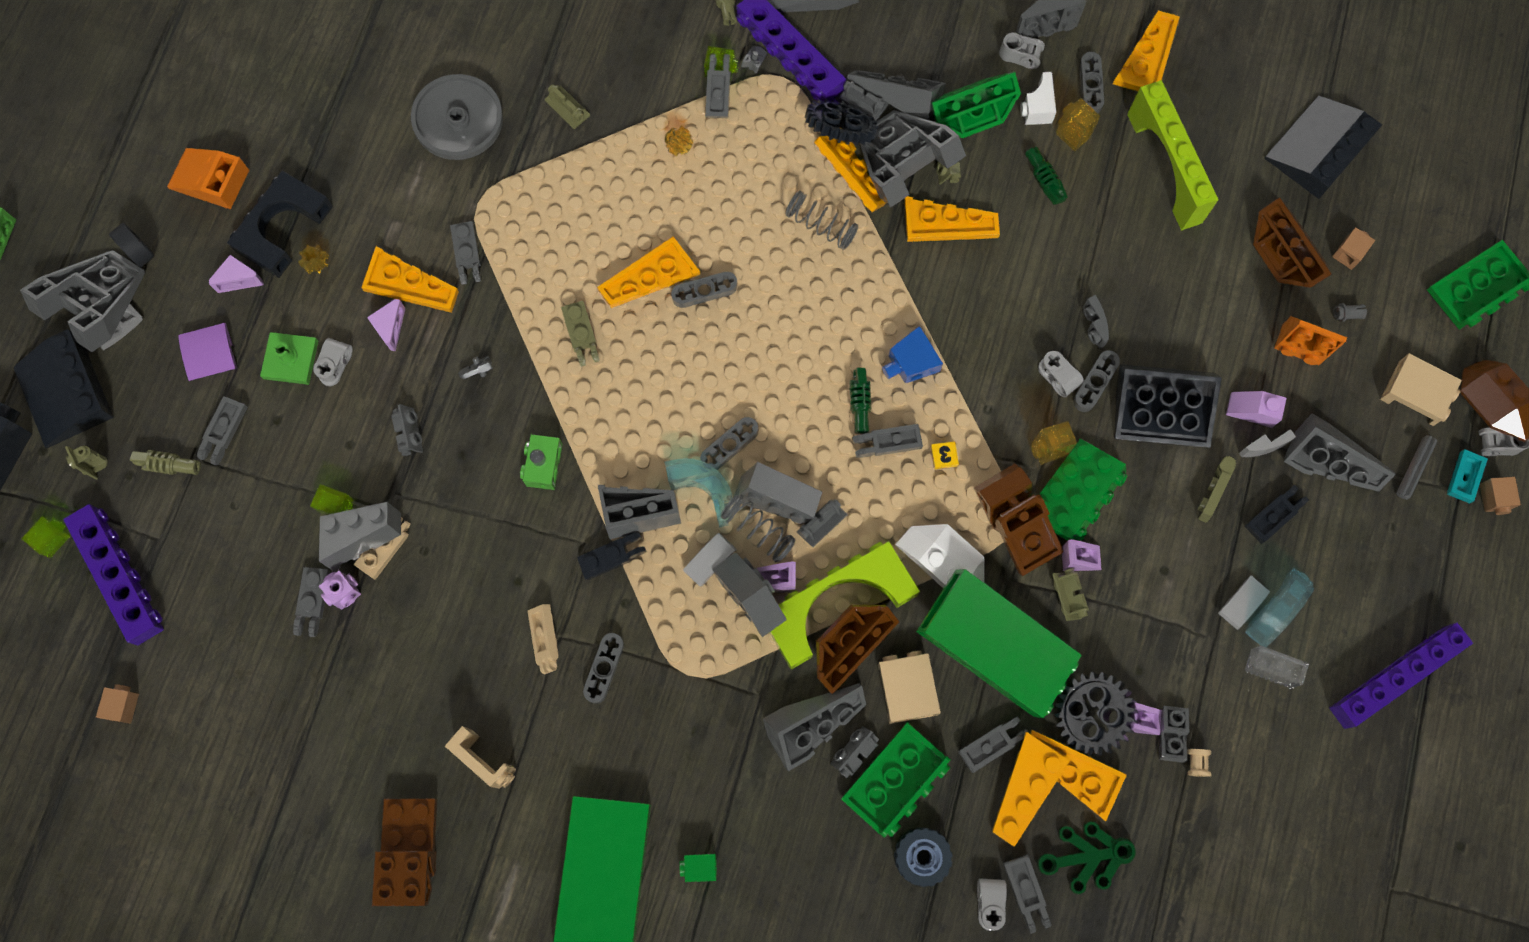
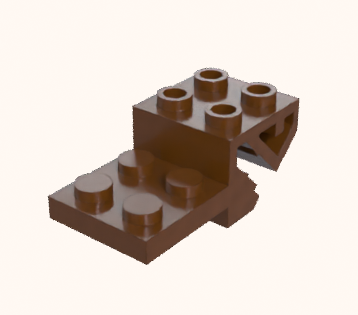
[974,464,1064,576]
[372,799,437,906]

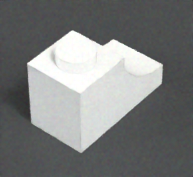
[1020,72,1056,125]

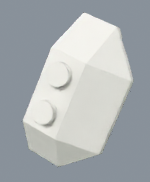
[895,524,984,588]

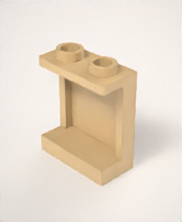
[1380,354,1462,426]
[878,651,940,724]
[445,726,516,789]

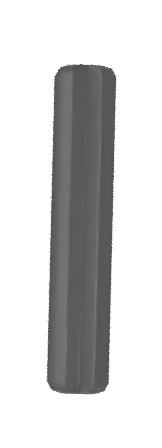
[1396,435,1437,500]

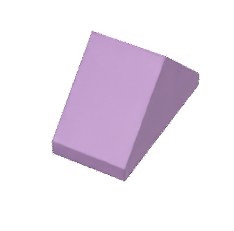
[209,255,264,293]
[367,299,405,351]
[1062,539,1101,571]
[757,561,796,593]
[1129,703,1162,735]

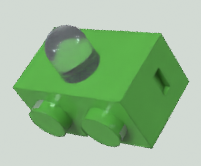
[520,435,563,490]

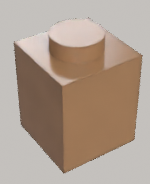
[1332,227,1375,270]
[1480,477,1521,515]
[96,684,139,724]

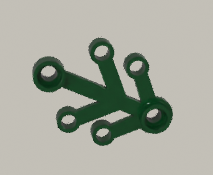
[1037,822,1136,894]

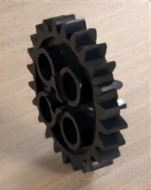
[804,99,878,145]
[1055,672,1138,756]

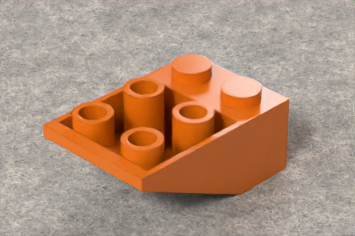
[167,148,249,209]
[1274,316,1347,366]

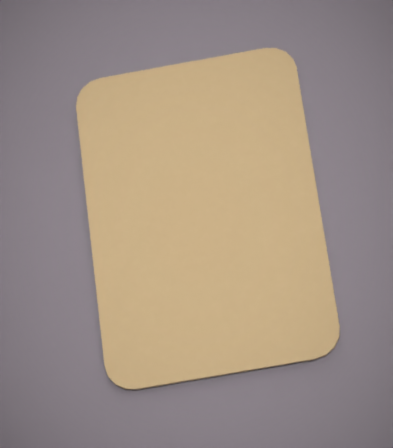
[474,74,1004,679]

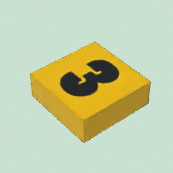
[931,442,959,469]

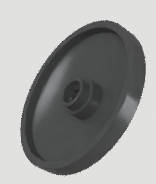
[411,74,503,160]

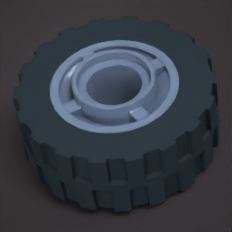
[894,827,953,887]

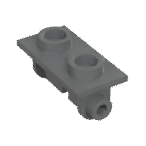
[839,81,889,121]
[391,404,423,456]
[796,499,848,547]
[830,726,879,778]

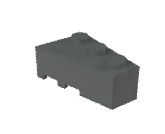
[734,462,822,524]
[598,485,681,539]
[319,502,401,571]
[712,553,787,637]

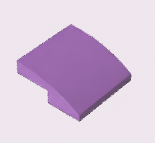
[178,323,237,381]

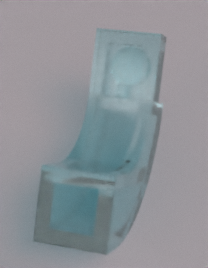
[664,458,732,528]
[1245,567,1314,648]

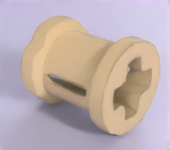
[1187,749,1211,777]

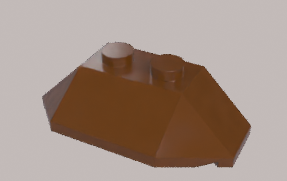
[1253,198,1332,288]
[1460,360,1529,442]
[816,605,899,694]

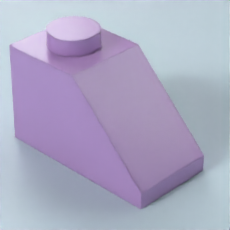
[1226,391,1287,428]

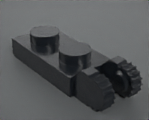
[1244,485,1309,544]
[577,532,647,580]

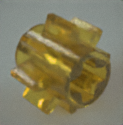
[664,126,693,156]
[298,244,329,274]

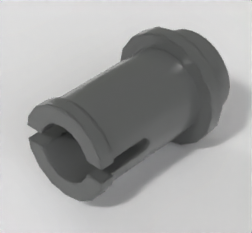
[1333,303,1367,322]

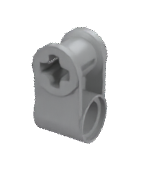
[999,33,1045,69]
[313,338,353,386]
[1038,351,1084,397]
[1478,428,1529,456]
[977,879,1007,931]

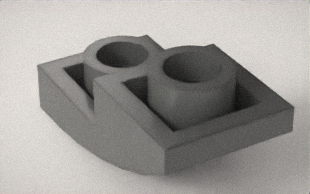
[1083,295,1109,350]
[1159,706,1189,763]

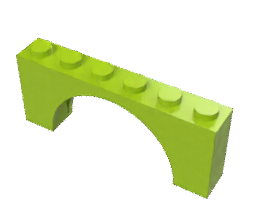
[1127,80,1219,231]
[769,541,920,670]

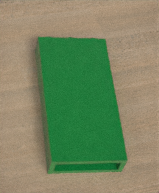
[916,569,1082,718]
[554,796,651,942]

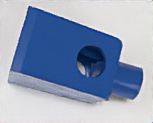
[882,327,943,383]

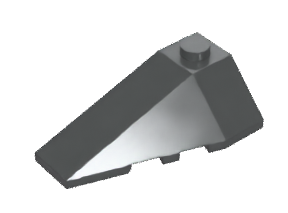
[847,70,946,120]
[1283,414,1396,491]
[763,684,866,771]

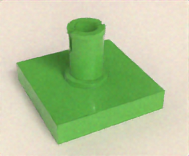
[260,332,318,385]

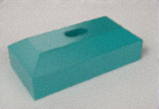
[1447,449,1488,504]

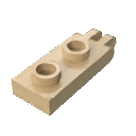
[354,517,411,580]
[528,604,558,674]

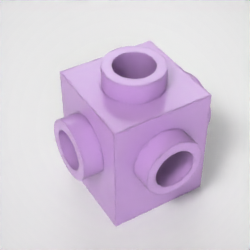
[319,571,361,610]

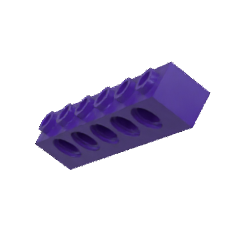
[737,0,846,102]
[63,504,164,646]
[1329,623,1473,729]

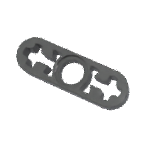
[1079,52,1104,115]
[671,272,738,308]
[1073,350,1120,412]
[700,417,758,472]
[583,633,624,704]

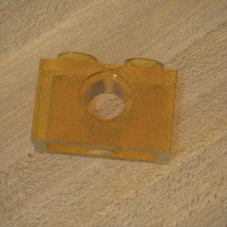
[1056,98,1100,152]
[1031,421,1077,464]

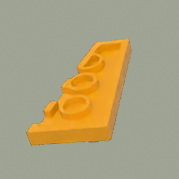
[1113,10,1180,91]
[814,127,886,212]
[904,196,1000,242]
[597,237,700,308]
[361,246,459,313]
[1030,730,1127,821]
[992,732,1070,847]

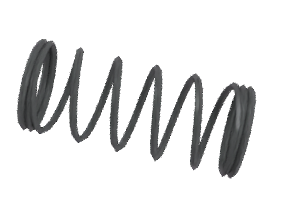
[785,191,858,250]
[720,493,795,563]

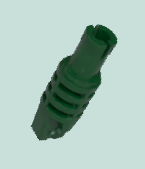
[1025,147,1068,205]
[849,367,872,434]

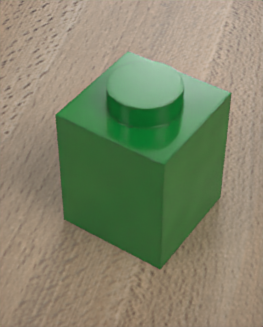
[680,854,717,882]

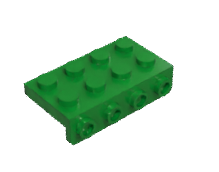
[1427,240,1529,330]
[1039,439,1128,541]
[841,723,951,838]

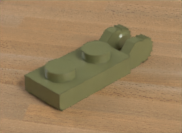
[561,301,600,367]
[1198,456,1236,523]

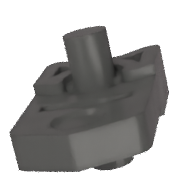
[741,46,767,73]
[458,356,493,379]

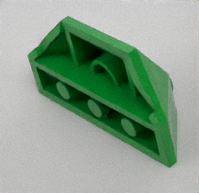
[931,72,1021,139]

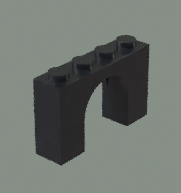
[227,171,333,278]

